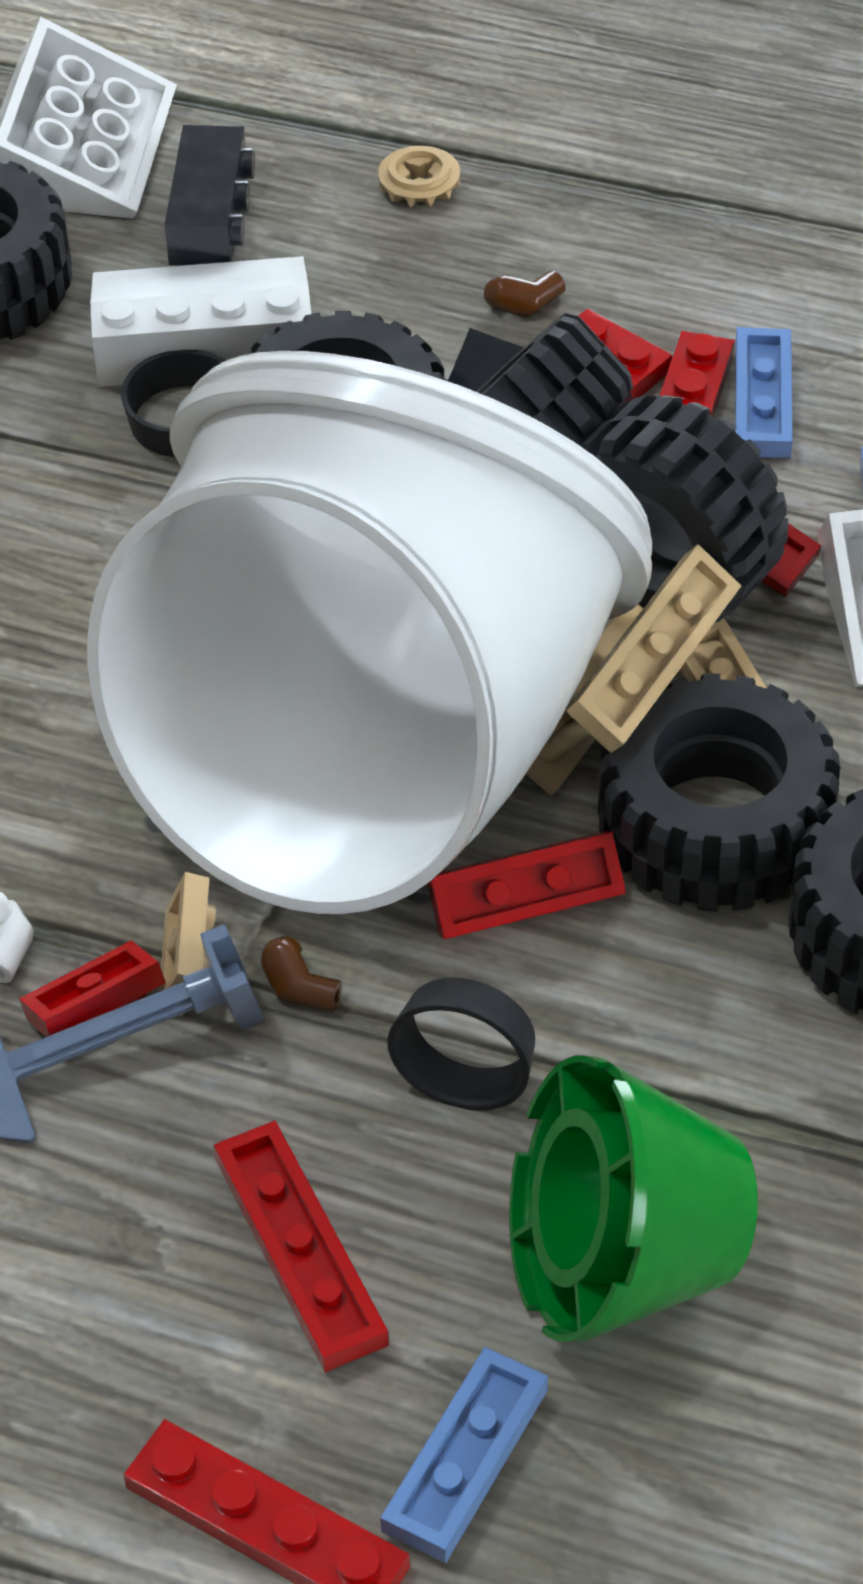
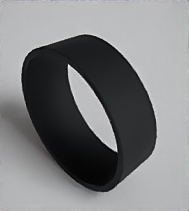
[121,350,226,457]
[387,977,536,1111]

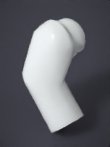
[0,892,34,983]

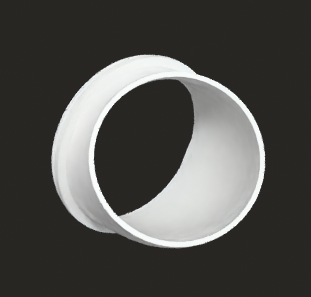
[87,351,653,914]

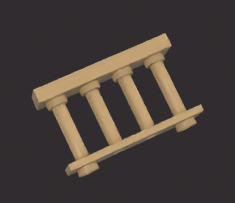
[526,544,741,796]

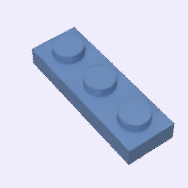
[735,327,793,458]
[380,1347,548,1564]

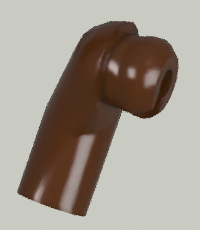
[483,270,566,317]
[261,936,342,1012]

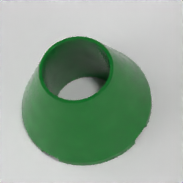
[509,1055,758,1343]

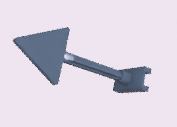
[0,924,265,1143]

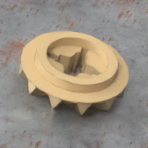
[378,146,460,207]

